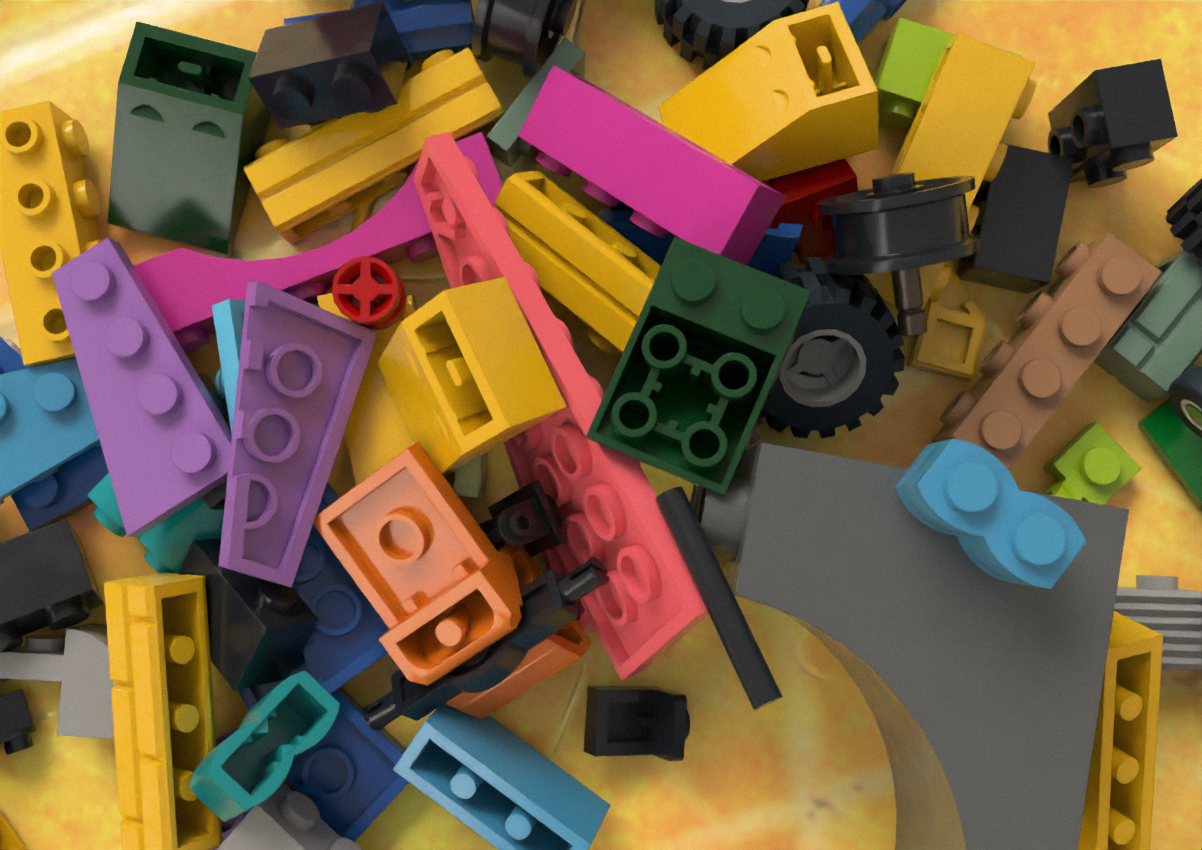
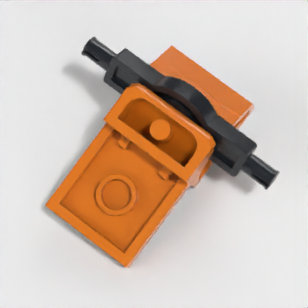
[313,442,610,731]

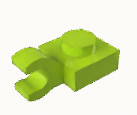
[1042,422,1142,505]

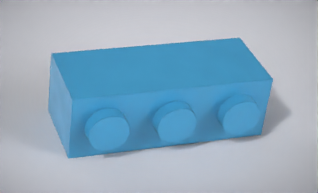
[393,704,611,850]

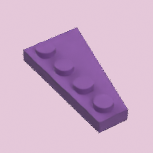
[52,237,232,537]
[218,280,378,588]

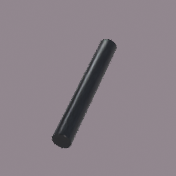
[655,487,783,710]

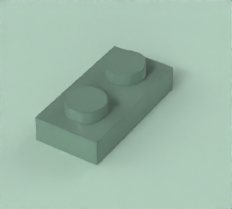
[487,37,587,168]

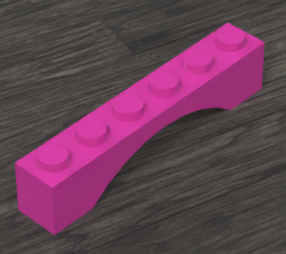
[133,132,503,353]

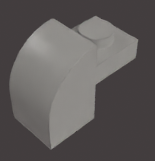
[0,623,114,739]

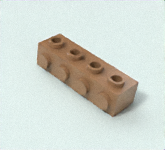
[932,232,1162,471]

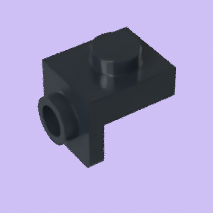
[583,686,690,761]

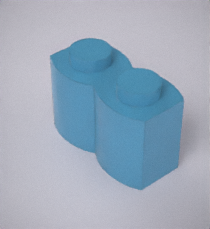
[894,438,1087,589]

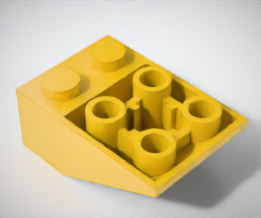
[658,2,879,182]
[377,277,567,476]

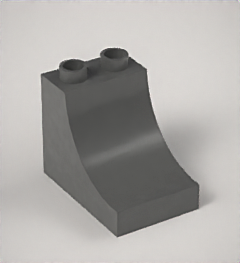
[690,442,1129,850]

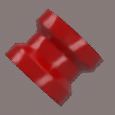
[332,256,407,331]

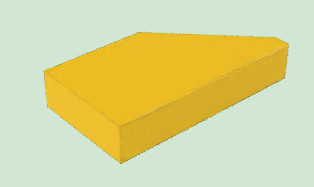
[907,260,988,382]

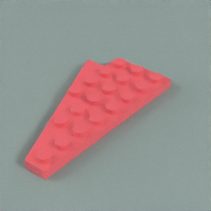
[414,132,709,681]

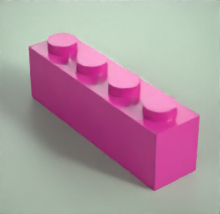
[518,65,786,265]

